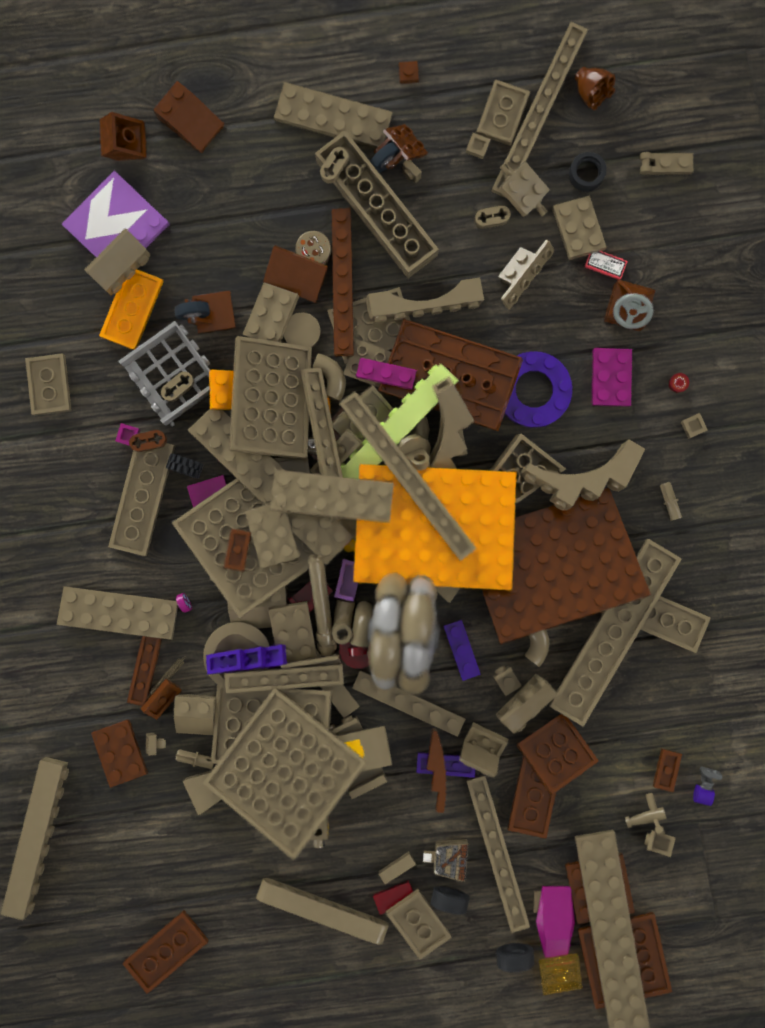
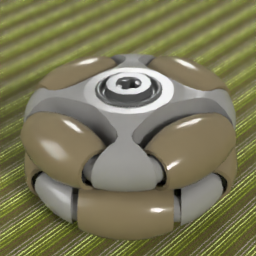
[368,573,439,695]

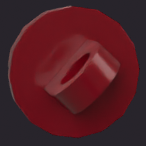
[339,642,370,669]

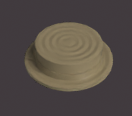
[203,622,270,688]

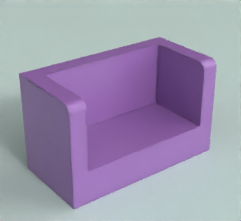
[335,559,358,601]

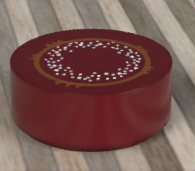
[669,373,689,393]

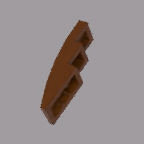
[426,728,446,813]

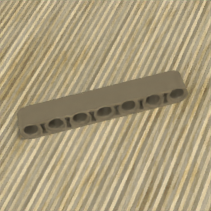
[256,878,389,945]

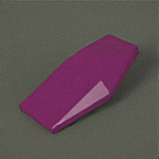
[536,886,575,958]

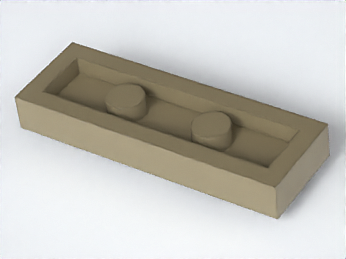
[310,429,362,475]

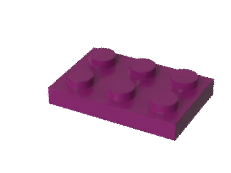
[592,348,632,407]

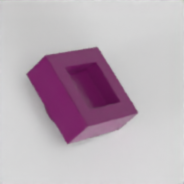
[115,423,141,446]

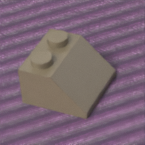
[174,694,216,735]

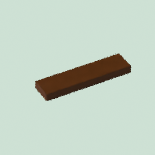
[127,636,162,706]

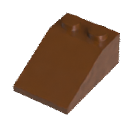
[153,81,225,153]

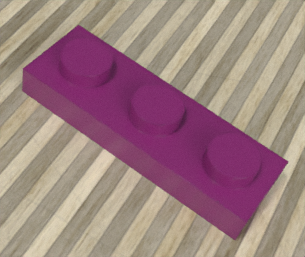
[356,357,417,390]

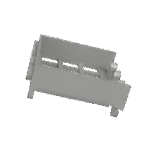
[118,321,210,427]

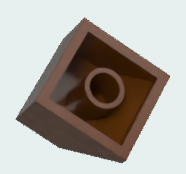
[100,112,146,160]

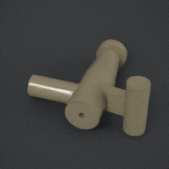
[625,793,667,836]

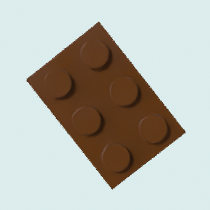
[91,719,148,788]

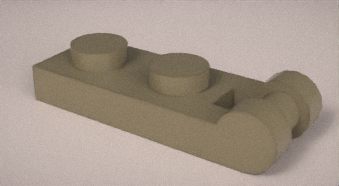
[640,152,693,175]

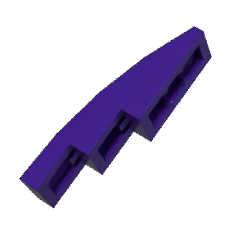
[206,645,287,675]

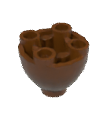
[575,67,616,110]

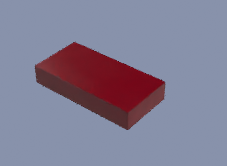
[373,880,413,915]

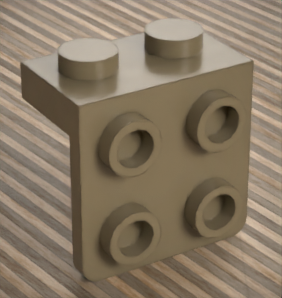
[459,722,508,777]

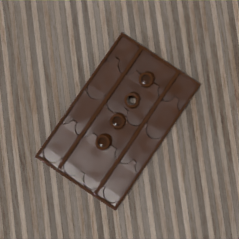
[378,319,523,431]

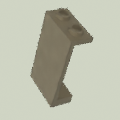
[330,715,387,799]

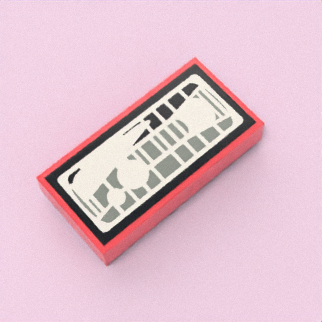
[584,251,627,280]

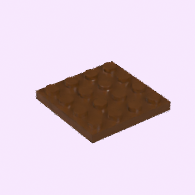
[577,912,672,1009]

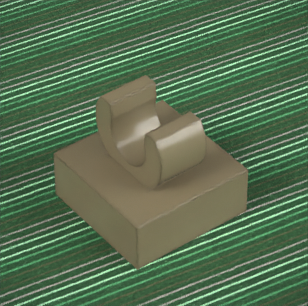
[146,733,166,755]

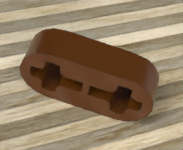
[129,430,167,452]

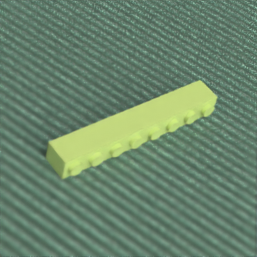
[341,364,459,479]

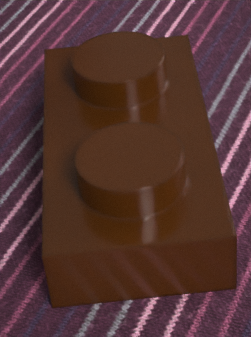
[224,529,251,572]
[141,679,182,720]
[653,748,682,792]

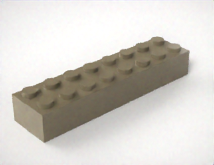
[315,130,439,278]

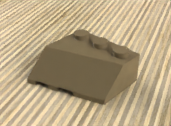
[489,434,566,503]
[495,674,558,733]

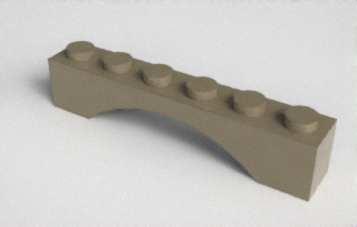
[366,278,484,323]

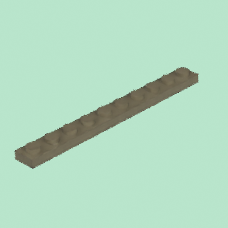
[492,22,588,198]
[339,392,477,561]

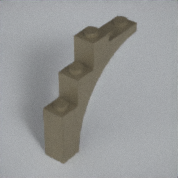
[428,376,474,469]
[520,439,645,511]

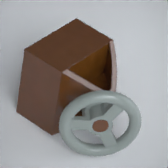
[604,280,655,331]

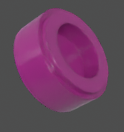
[176,593,192,613]

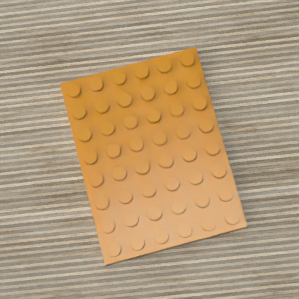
[354,464,516,590]

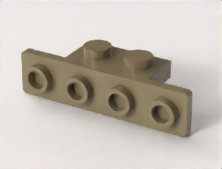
[498,240,554,309]

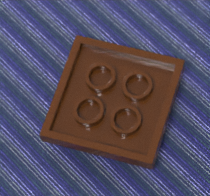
[517,714,599,795]
[565,853,635,924]

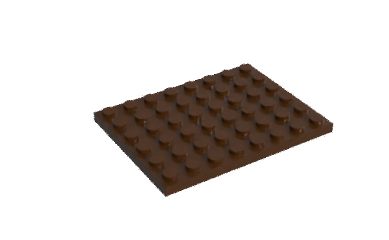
[482,488,651,645]

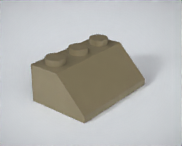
[84,228,150,295]
[227,586,288,629]

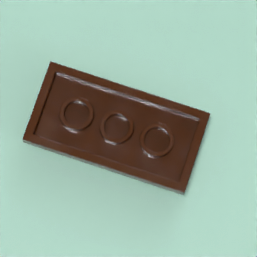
[507,756,556,839]
[122,910,209,994]

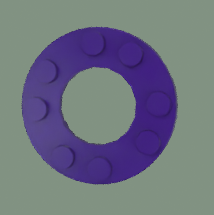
[505,351,572,428]

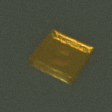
[538,953,582,995]

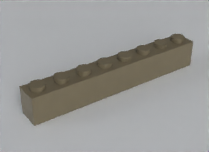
[0,757,69,920]

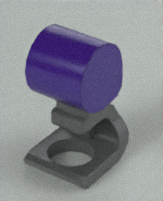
[693,766,722,806]

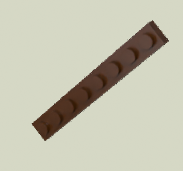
[332,208,354,356]

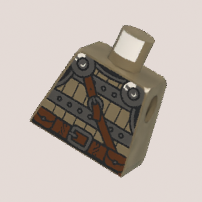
[423,839,468,882]

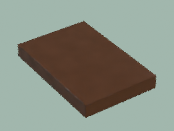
[263,245,328,303]

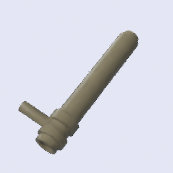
[308,554,350,656]

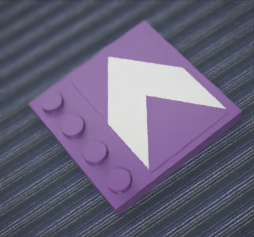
[62,171,169,257]

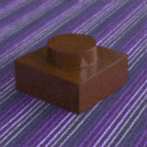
[399,61,419,84]

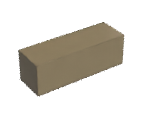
[379,852,416,884]

